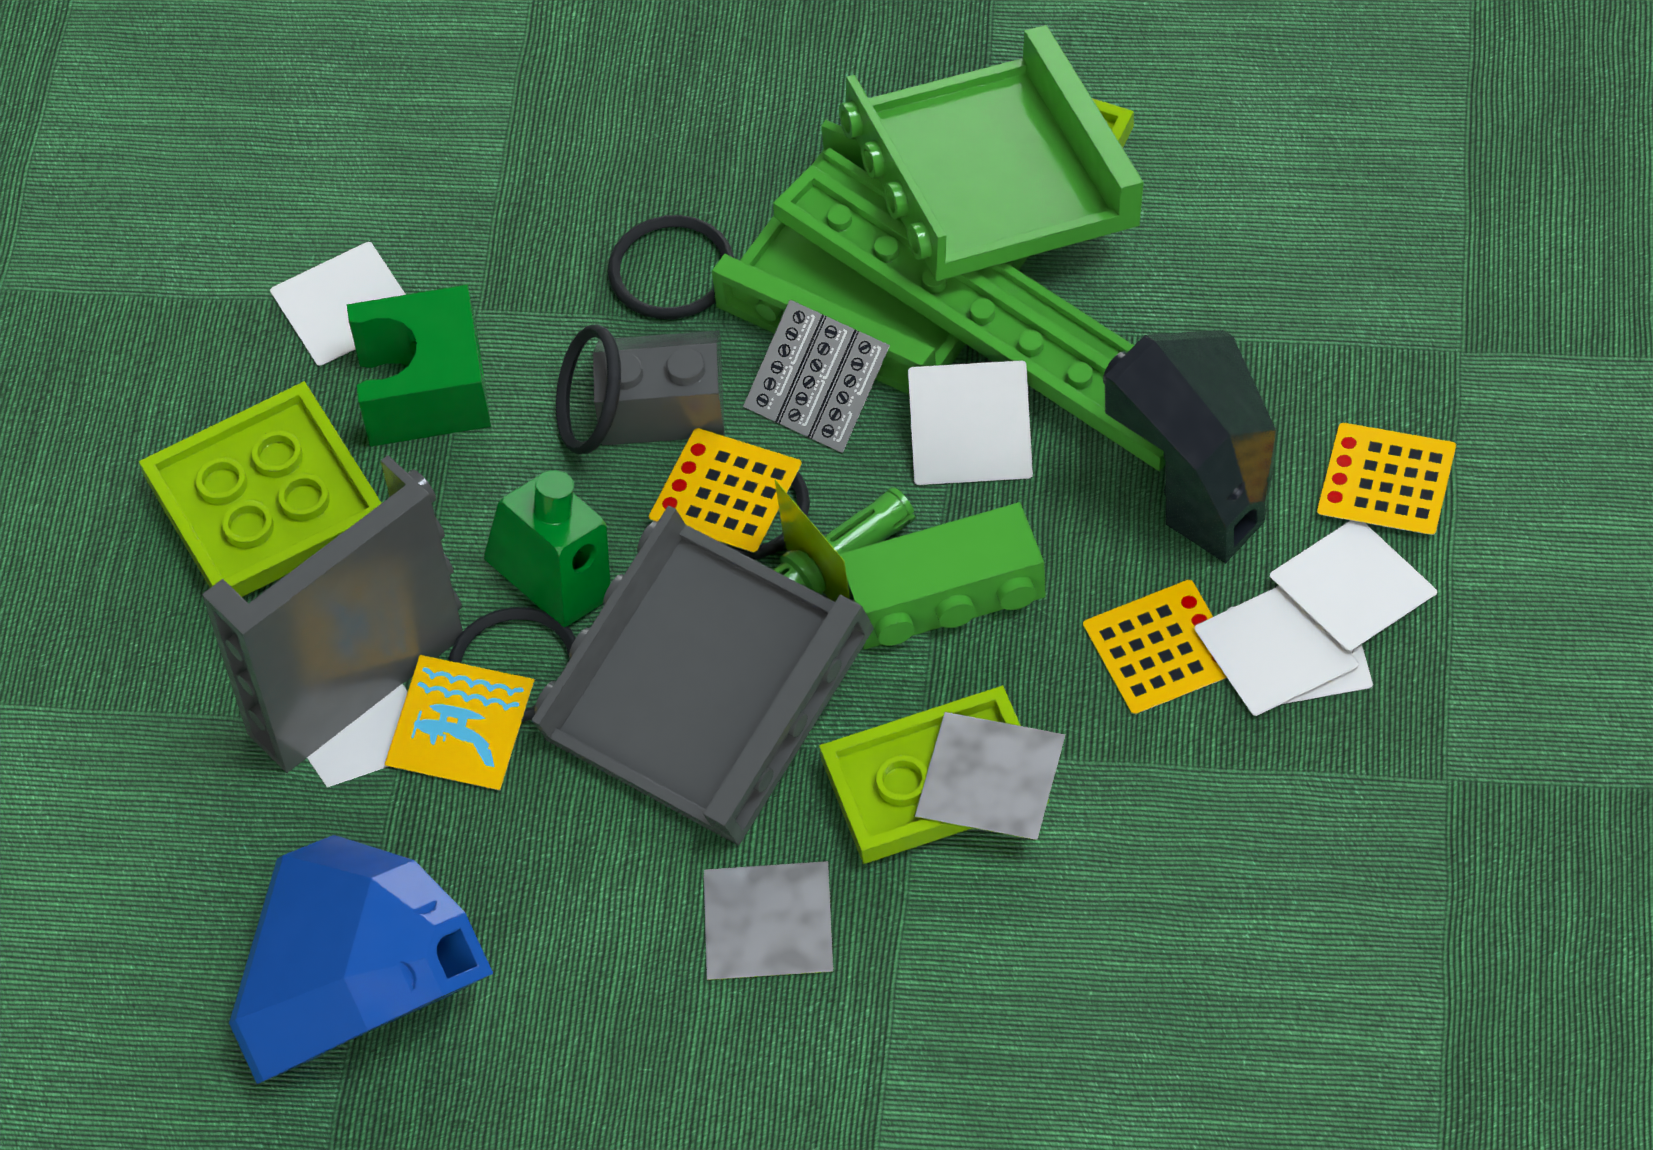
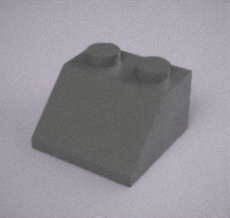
[593,330,725,446]

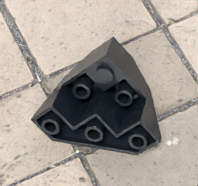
[1103,330,1276,564]

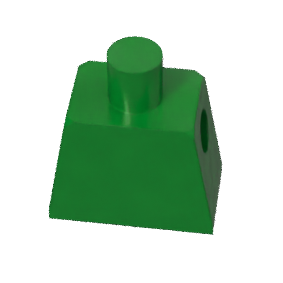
[484,470,611,627]

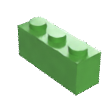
[839,502,1046,650]

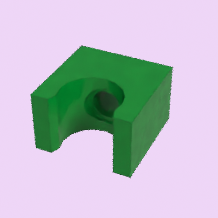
[347,284,491,447]

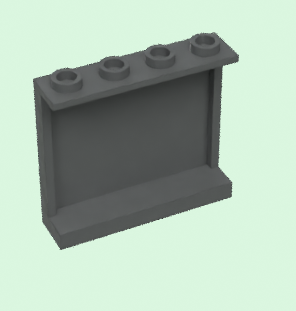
[202,455,463,773]
[531,505,874,846]

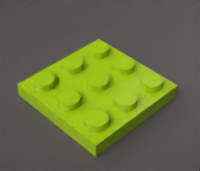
[139,381,381,597]

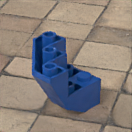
[229,835,493,1084]

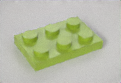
[819,685,1049,864]

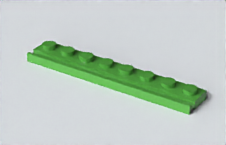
[773,148,1166,472]

